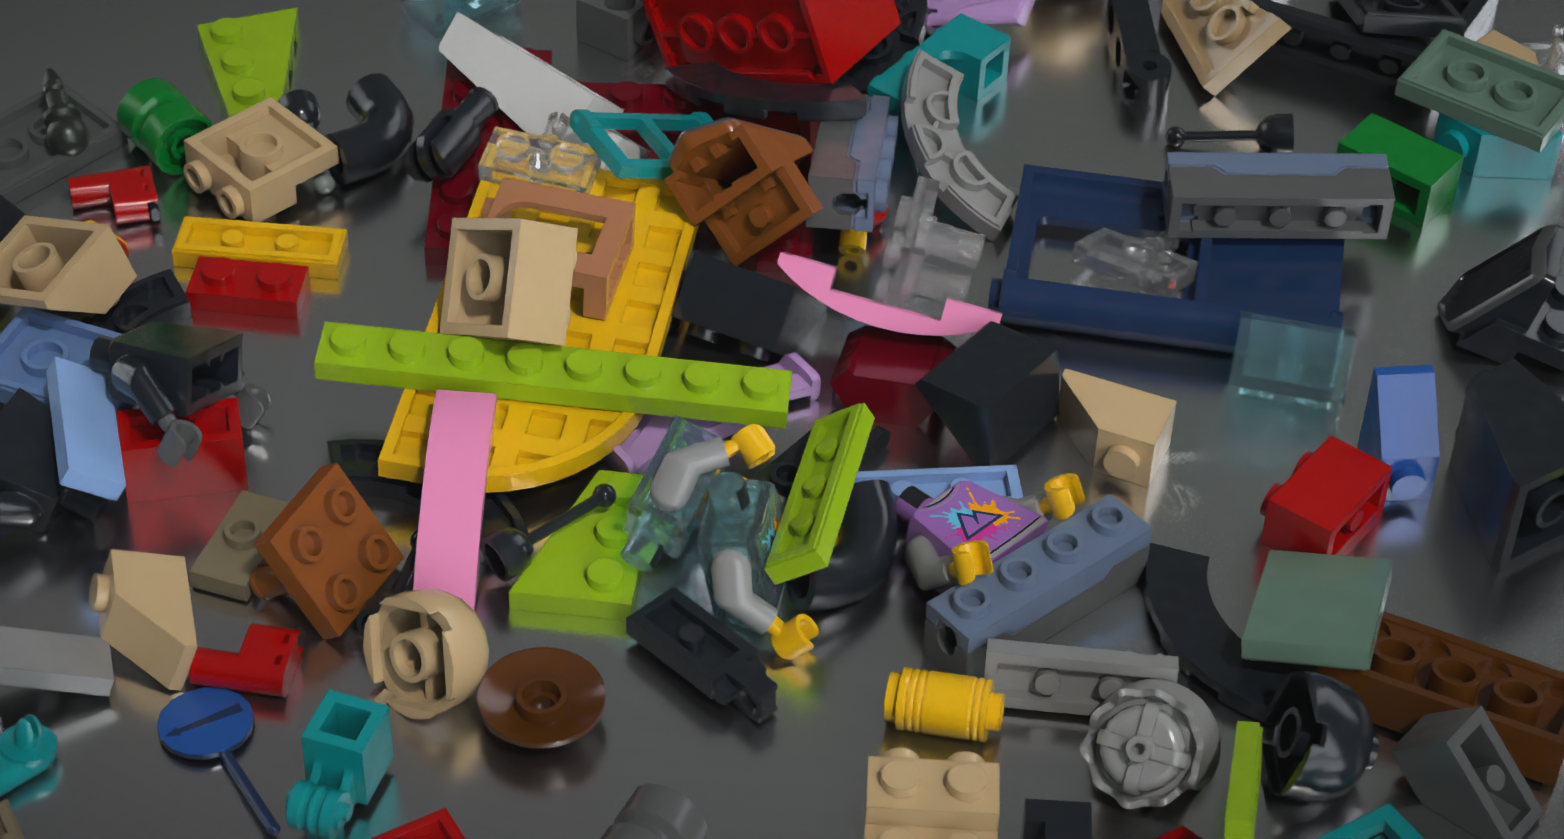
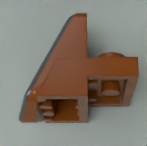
[664,118,823,266]

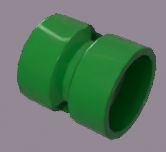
[117,78,213,175]

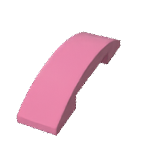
[777,252,1002,336]
[413,389,497,611]

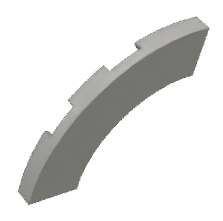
[901,49,1019,242]

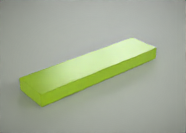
[764,402,875,585]

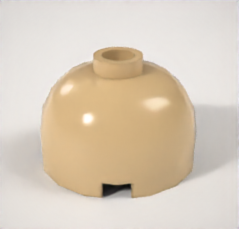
[363,588,489,719]

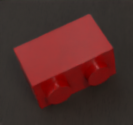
[1260,435,1393,555]

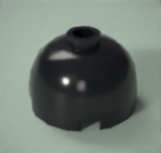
[1261,671,1379,803]

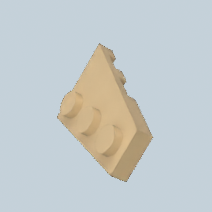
[1161,0,1292,97]

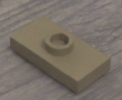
[189,490,290,602]

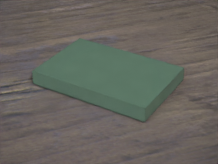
[1394,29,1564,153]
[1241,550,1392,671]

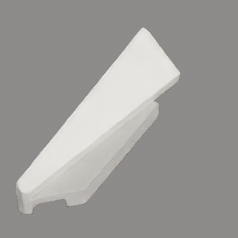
[439,12,651,171]

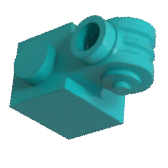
[285,689,393,839]

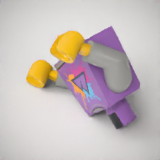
[895,473,1086,594]

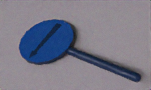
[157,687,280,836]

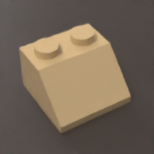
[0,215,137,314]
[439,218,578,346]

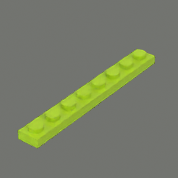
[314,321,792,429]

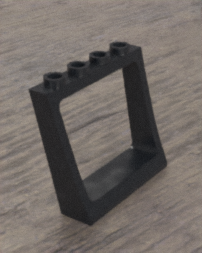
[1250,0,1498,87]

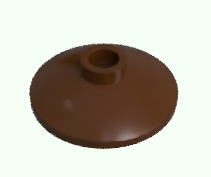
[477,647,606,748]

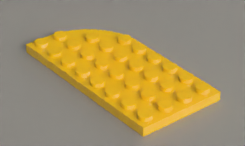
[378,150,699,493]

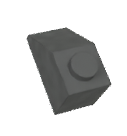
[1390,705,1544,839]

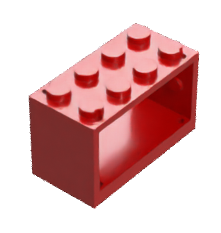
[642,0,901,84]

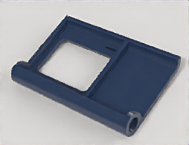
[988,164,1345,368]

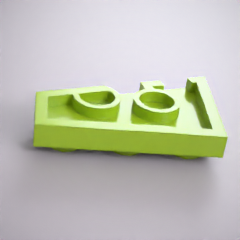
[197,7,299,119]
[509,470,655,621]

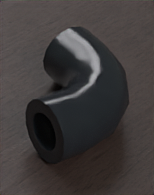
[325,73,415,186]
[786,480,899,611]

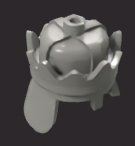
[1080,679,1221,809]

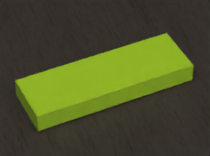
[1224,721,1263,839]

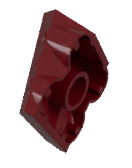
[830,325,957,428]

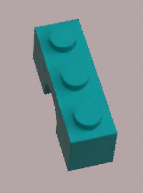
[866,13,1011,147]

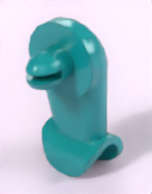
[0,715,58,797]

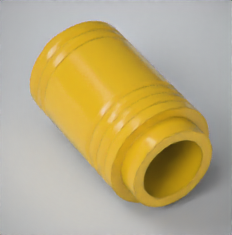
[884,667,1005,743]

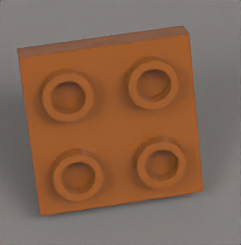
[249,463,404,640]

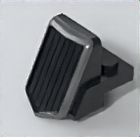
[1437,225,1564,371]

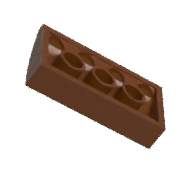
[1316,611,1564,787]

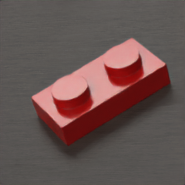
[185,256,310,320]

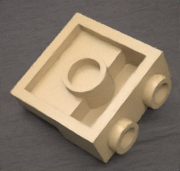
[184,97,339,222]
[864,748,1000,839]

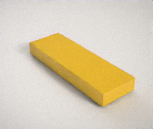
[172,216,348,280]

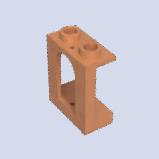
[481,177,636,320]

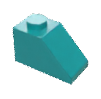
[1433,113,1564,180]

